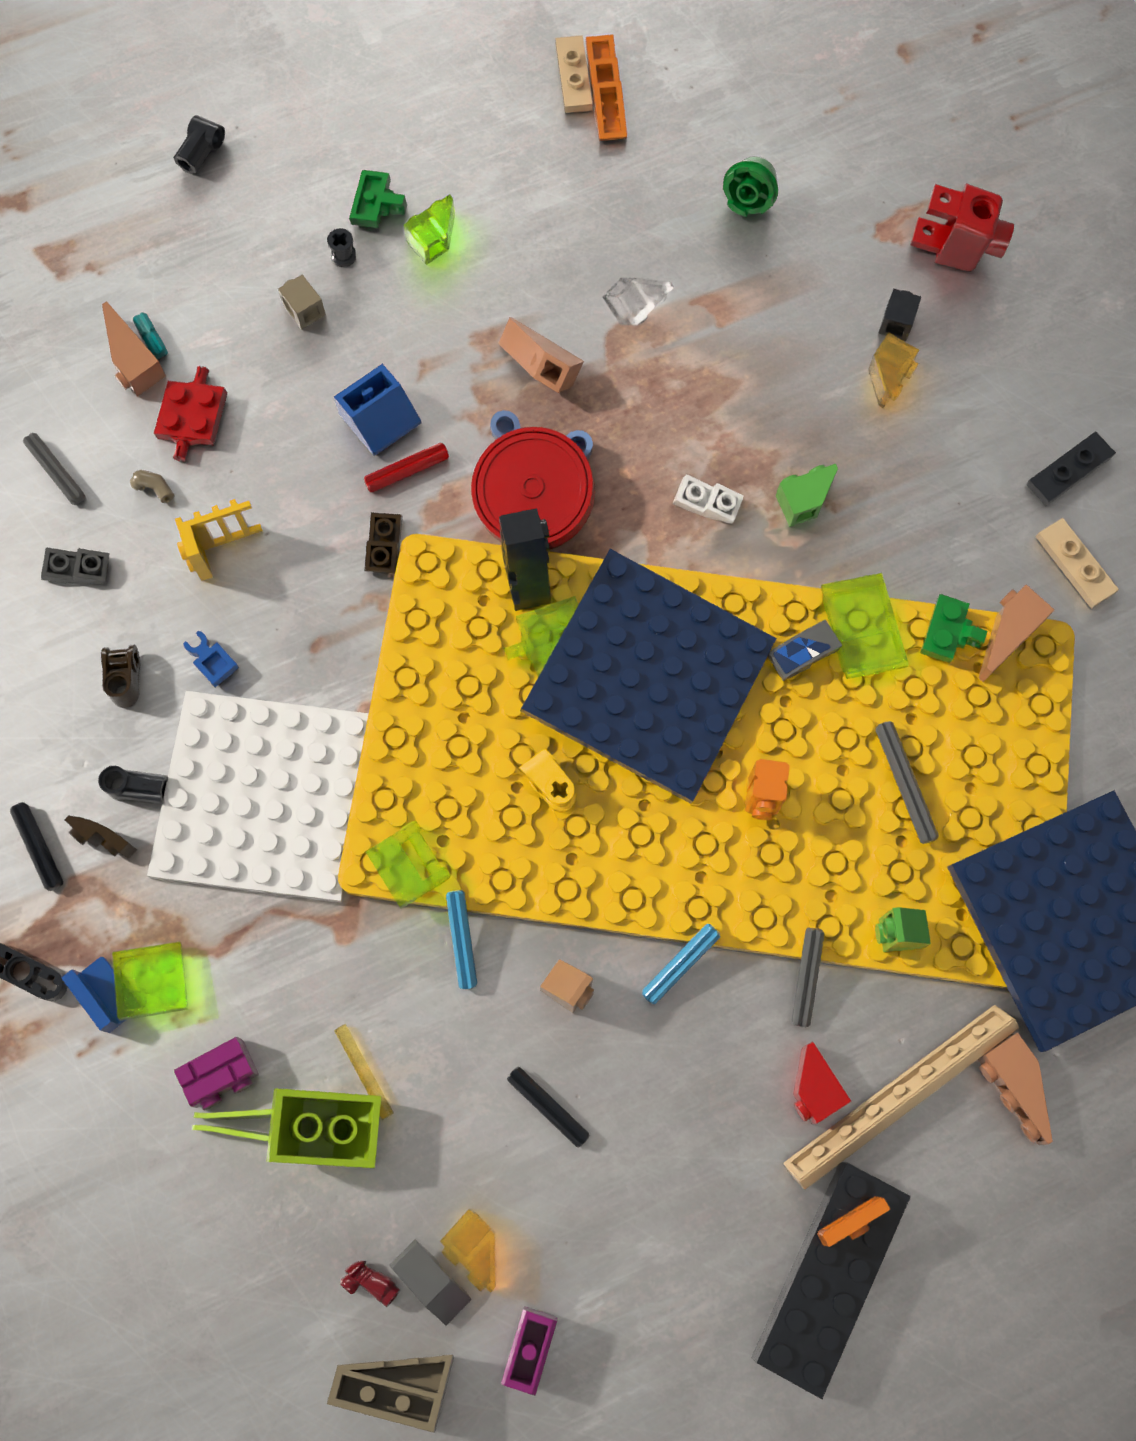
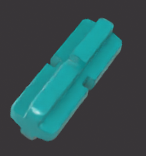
[133,312,168,360]

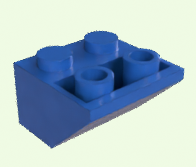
[334,363,422,456]

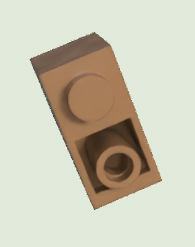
[540,959,594,1013]

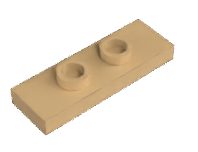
[555,35,593,113]
[1036,518,1119,609]

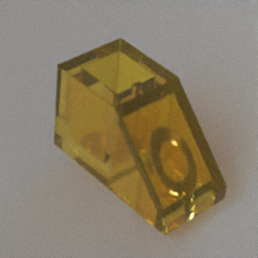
[868,333,919,409]
[440,1208,497,1293]

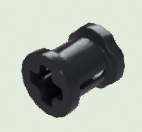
[327,228,356,267]

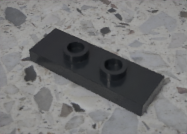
[1026,431,1116,506]

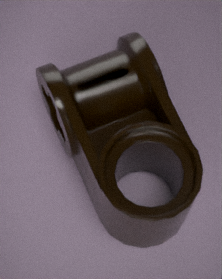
[101,644,140,708]

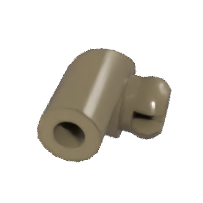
[130,469,174,503]

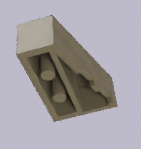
[327,1355,454,1433]

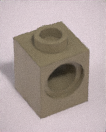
[278,274,326,330]

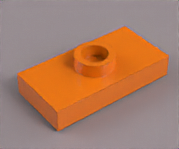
[817,1196,891,1247]

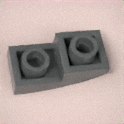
[41,547,110,584]

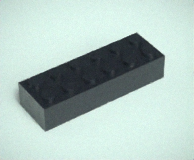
[751,1162,911,1399]

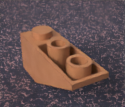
[498,317,584,393]
[978,1033,1053,1145]

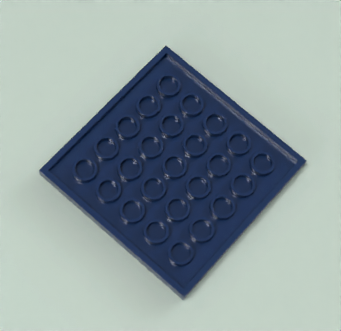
[520,549,777,804]
[947,790,1136,1052]

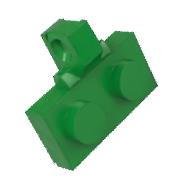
[349,170,407,228]
[920,594,988,663]

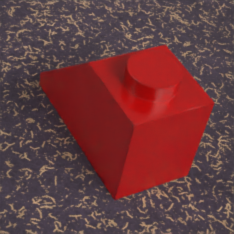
[793,1042,851,1124]

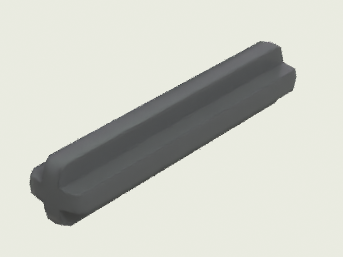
[23,433,85,505]
[792,928,825,1027]

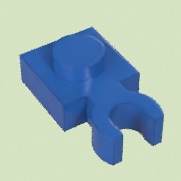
[183,631,239,688]

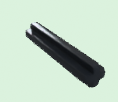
[10,802,63,891]
[507,1067,590,1148]

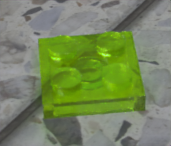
[112,942,188,1021]

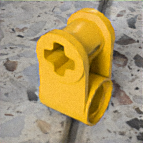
[518,748,576,812]

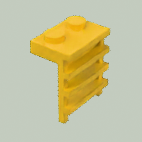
[175,499,263,581]

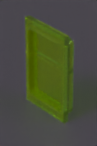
[821,573,909,679]

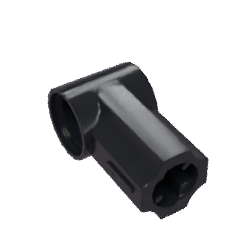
[173,115,225,174]
[98,765,168,804]

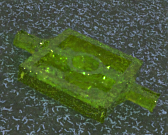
[504,596,578,677]

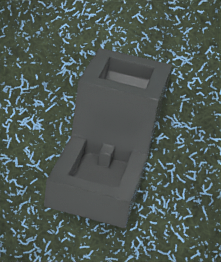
[390,1239,472,1326]

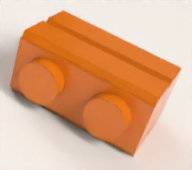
[744,759,790,820]

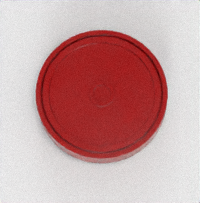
[471,427,595,550]

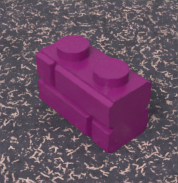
[174,1037,259,1110]
[501,1306,557,1396]

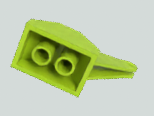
[192,1088,381,1168]

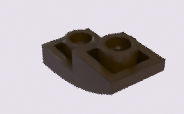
[364,512,403,574]
[64,815,137,859]

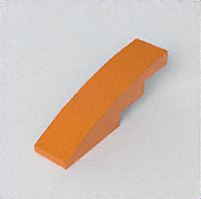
[585,34,627,141]

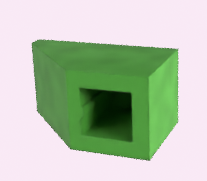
[776,463,838,527]
[875,907,931,952]

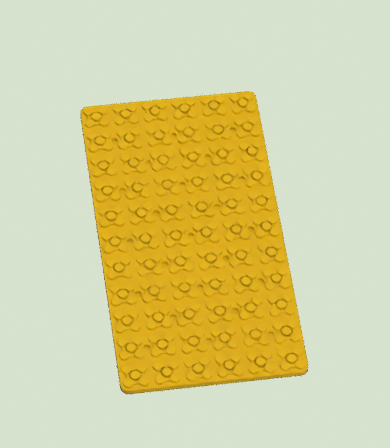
[338,534,1075,989]

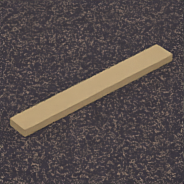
[783,1005,1019,1190]

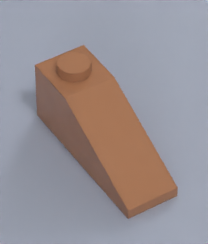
[102,301,166,397]
[978,585,1054,682]

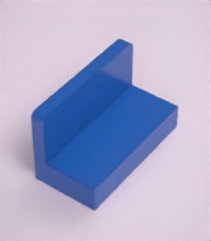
[61,957,141,1033]

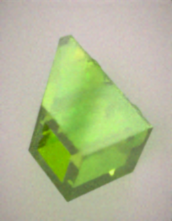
[403,194,455,265]

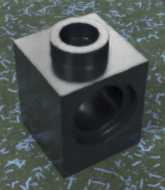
[878,288,921,341]

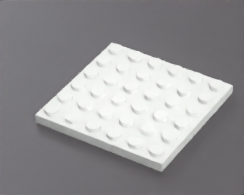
[147,691,369,903]

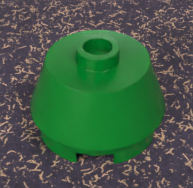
[723,156,778,217]

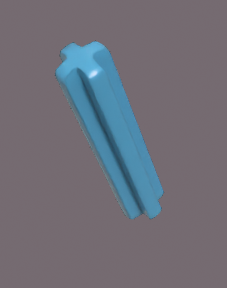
[446,890,477,989]
[642,924,720,1005]

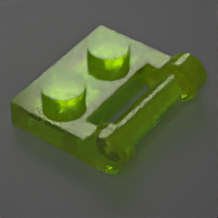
[366,821,451,909]

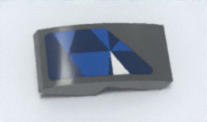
[768,619,842,681]

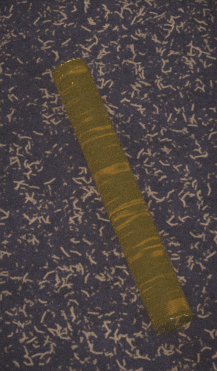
[334,1024,394,1120]

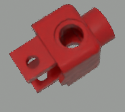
[910,183,1014,272]

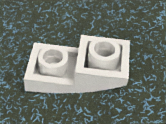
[673,474,744,524]

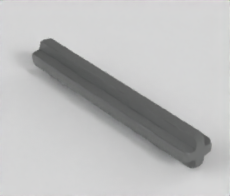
[876,721,939,844]

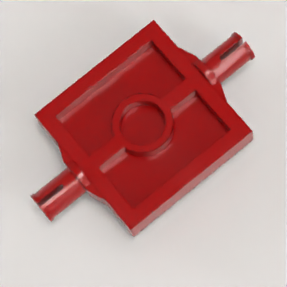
[154,366,228,462]

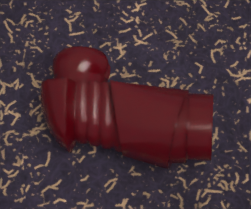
[340,1261,401,1307]

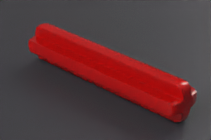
[364,442,449,493]

